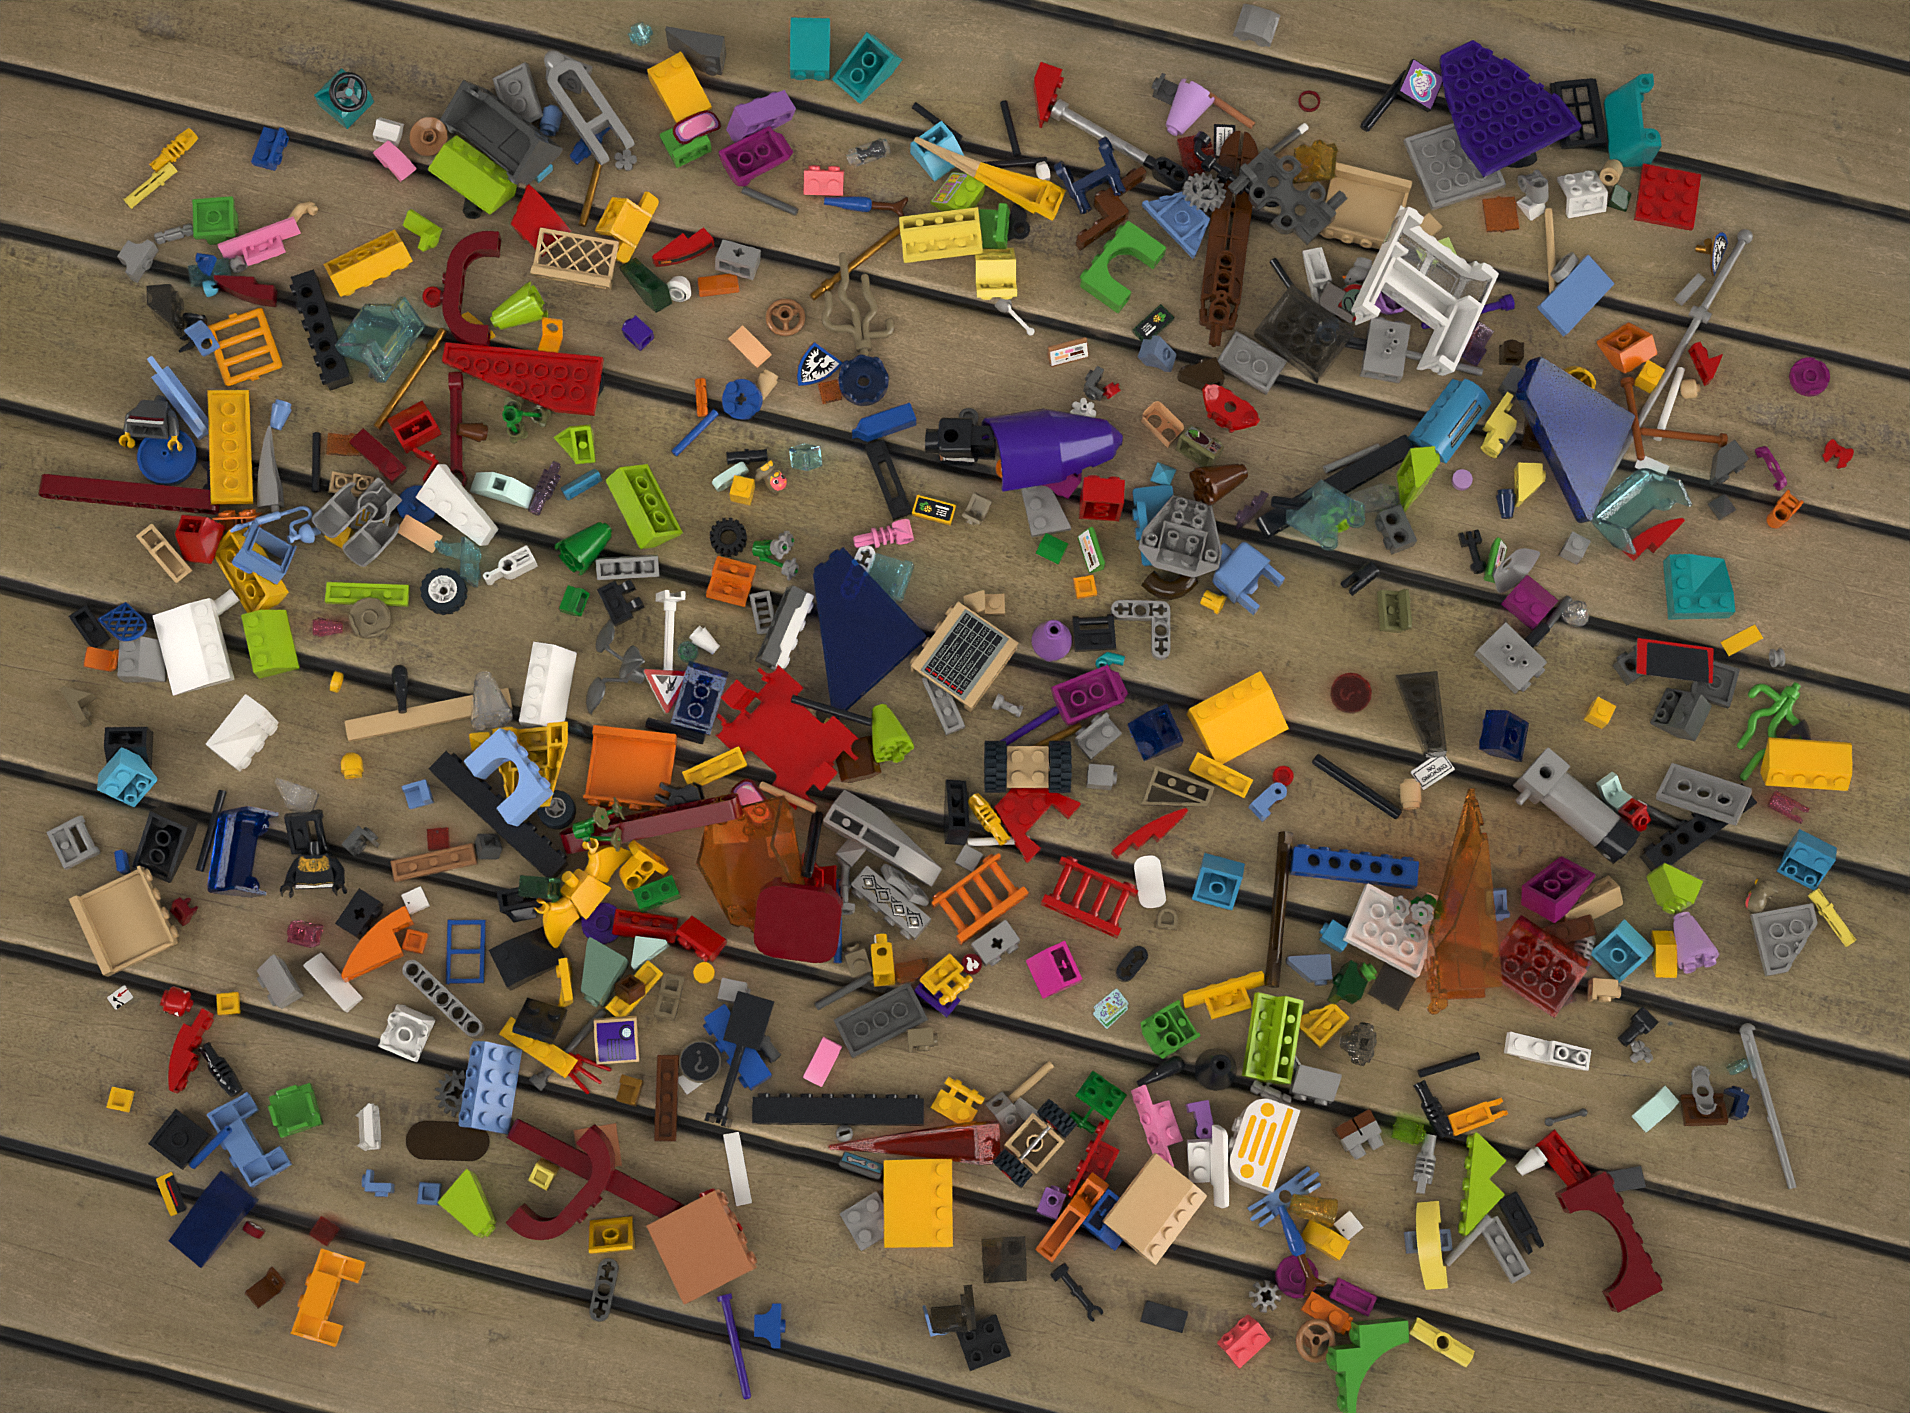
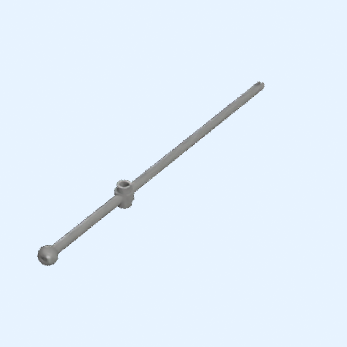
[1600,229,1753,487]

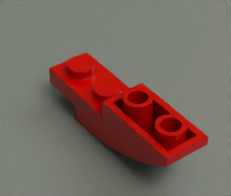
[168,1008,214,1094]

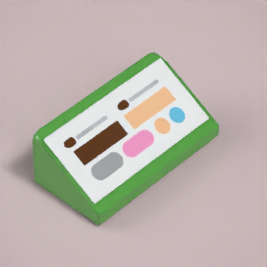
[1078,527,1105,573]
[1483,537,1507,583]

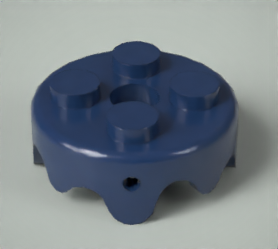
[838,355,889,406]

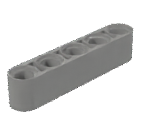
[402,960,485,1039]

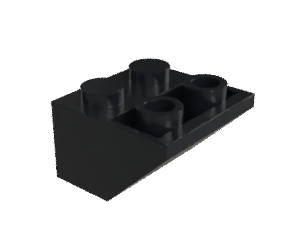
[104,727,154,771]

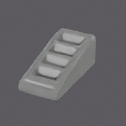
[749,591,774,635]

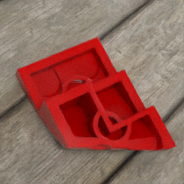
[510,184,571,257]

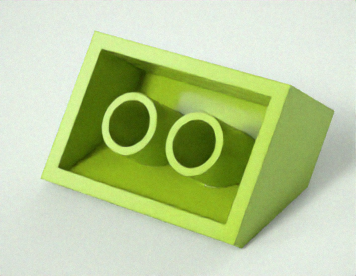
[241,610,300,679]
[1646,863,1703,914]

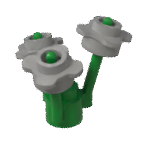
[752,531,799,581]

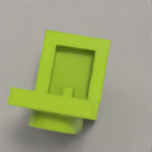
[403,209,443,252]

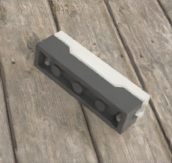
[755,585,814,671]

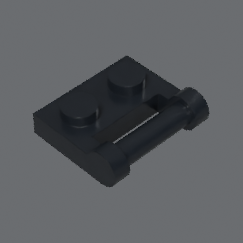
[1072,614,1116,652]
[284,809,330,855]

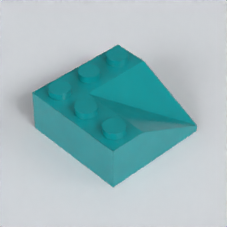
[1663,554,1736,620]

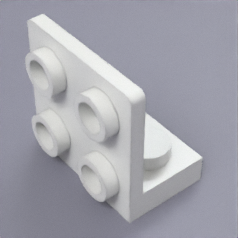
[1557,170,1608,218]

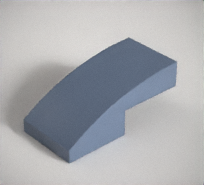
[1404,1229,1453,1254]

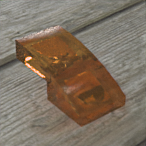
[326,433,362,456]

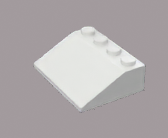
[153,598,235,696]

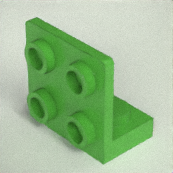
[659,128,712,168]
[978,203,1010,249]

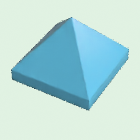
[1150,462,1176,485]

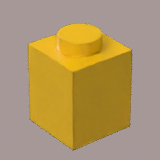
[1634,360,1665,394]
[729,475,755,506]
[1583,697,1616,729]

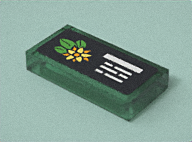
[1132,304,1175,342]

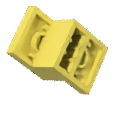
[974,248,1017,300]

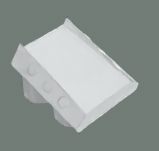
[379,1004,436,1062]
[355,1103,381,1151]

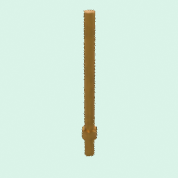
[809,224,900,301]
[373,328,447,430]

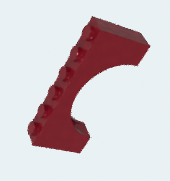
[1555,1170,1663,1313]

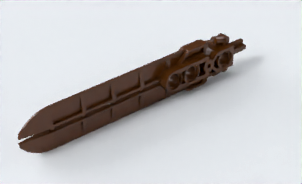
[1199,131,1258,347]

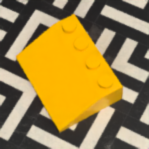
[1187,671,1289,764]
[883,1159,953,1248]

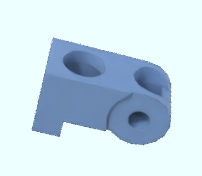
[1248,782,1287,822]

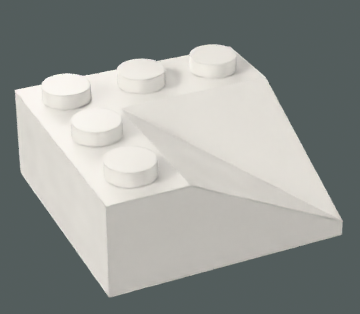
[206,694,279,771]

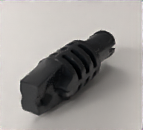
[198,1042,243,1097]
[1413,1080,1453,1139]

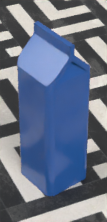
[852,402,916,442]

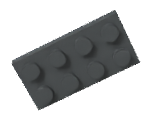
[833,982,928,1059]

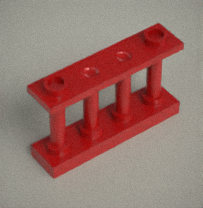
[1041,856,1139,939]

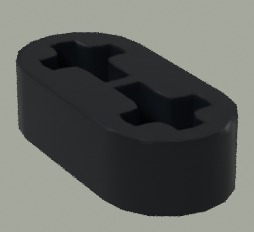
[1116,946,1148,982]

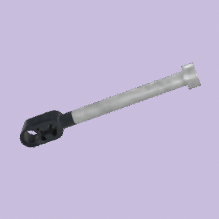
[1050,99,1188,191]

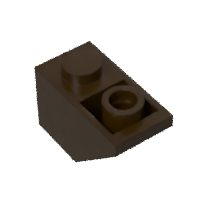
[1177,357,1225,391]

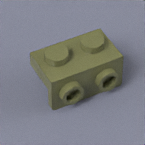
[1377,589,1412,633]

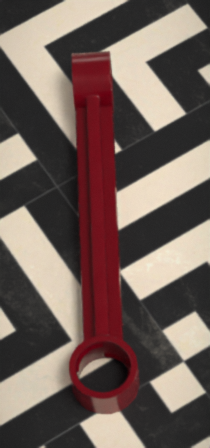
[448,372,468,487]

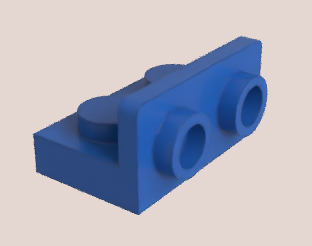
[251,127,289,171]

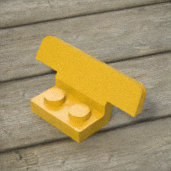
[595,192,659,264]

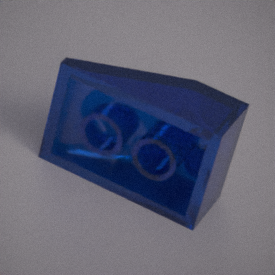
[670,660,729,735]

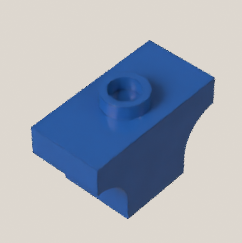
[754,1303,786,1348]

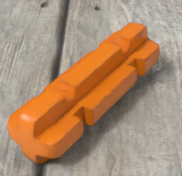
[695,378,708,417]

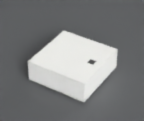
[401,886,430,915]
[1332,1211,1364,1240]

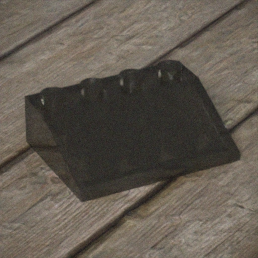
[1254,284,1355,384]

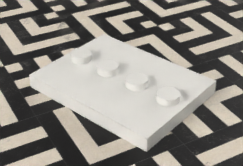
[1343,883,1441,978]

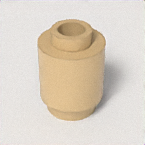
[1600,159,1623,186]
[1400,779,1422,810]

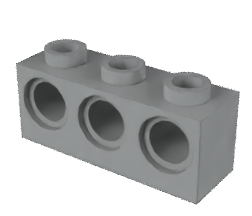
[596,554,659,580]

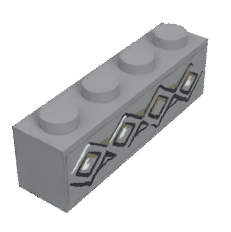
[850,866,931,941]

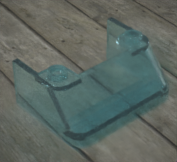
[1588,468,1692,555]

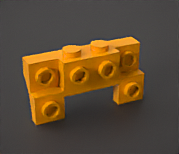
[290,1248,366,1347]

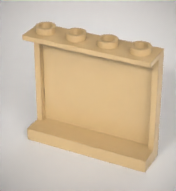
[1320,162,1412,250]
[69,865,179,977]

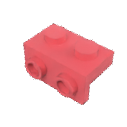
[804,165,844,196]
[1217,1314,1271,1369]

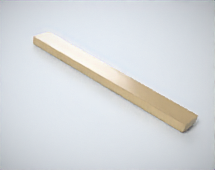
[345,688,513,742]

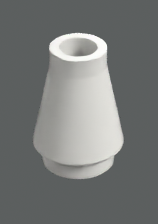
[689,626,720,655]
[1515,1147,1548,1176]

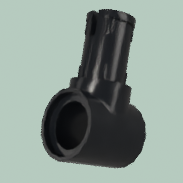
[1617,1006,1659,1047]

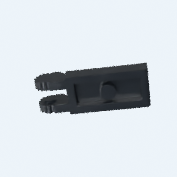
[1497,1191,1544,1255]

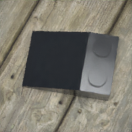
[132,805,199,883]
[489,926,565,991]

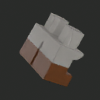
[1332,1109,1384,1160]

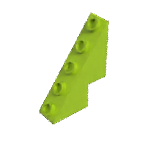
[1458,1132,1506,1237]

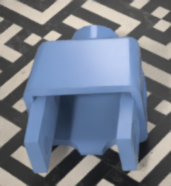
[1212,542,1285,615]

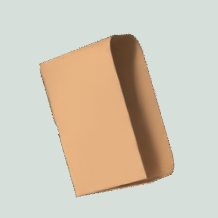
[1141,401,1184,448]

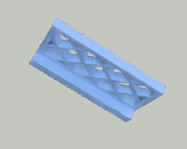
[147,356,209,440]

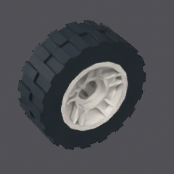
[420,568,468,615]

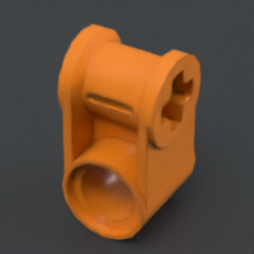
[1766,490,1804,529]

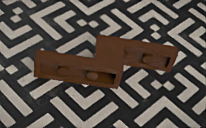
[1076,166,1147,251]

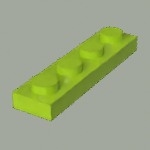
[325,582,410,607]

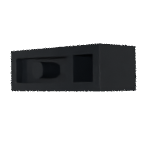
[944,779,970,845]

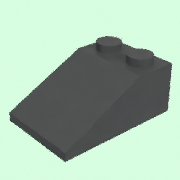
[665,26,726,76]

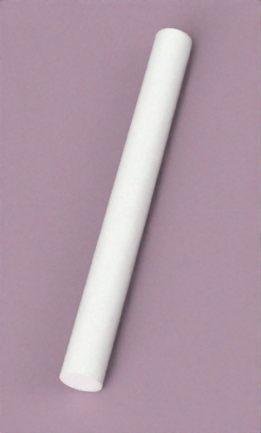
[1653,367,1685,441]

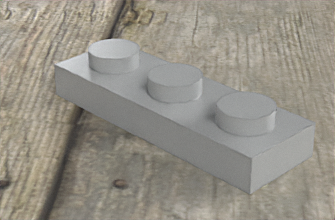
[922,677,965,736]
[1482,1216,1531,1284]

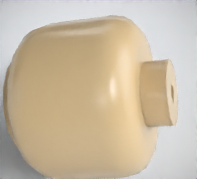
[1680,379,1700,398]

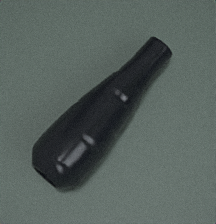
[391,665,408,714]
[1136,1056,1185,1087]

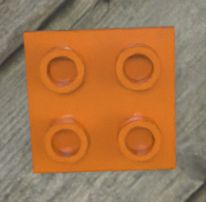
[212,509,262,531]

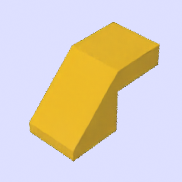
[1651,930,1677,978]

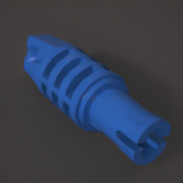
[570,127,610,165]

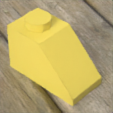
[1514,462,1546,507]

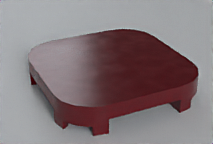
[754,877,843,963]

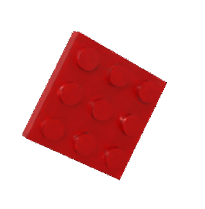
[1634,163,1701,231]

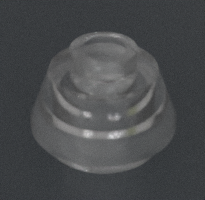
[1562,600,1589,627]

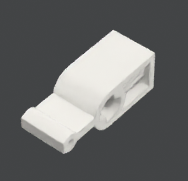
[482,545,538,585]

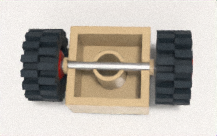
[992,1099,1077,1188]

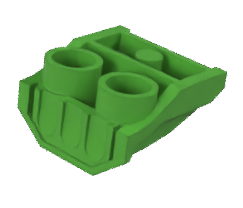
[1140,1000,1201,1059]

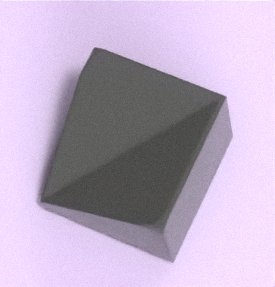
[474,834,502,859]

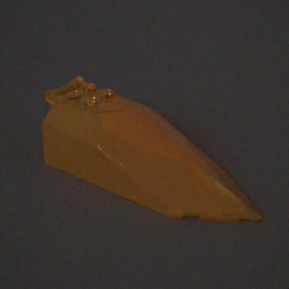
[1424,788,1502,1015]

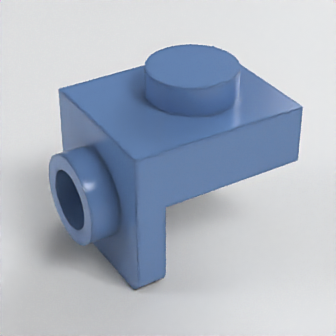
[1484,887,1510,921]
[362,1169,395,1197]

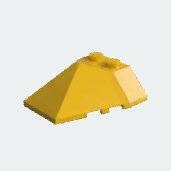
[492,721,568,807]

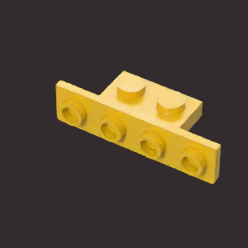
[1183,971,1265,1020]

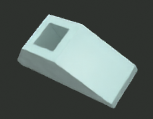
[470,472,535,509]

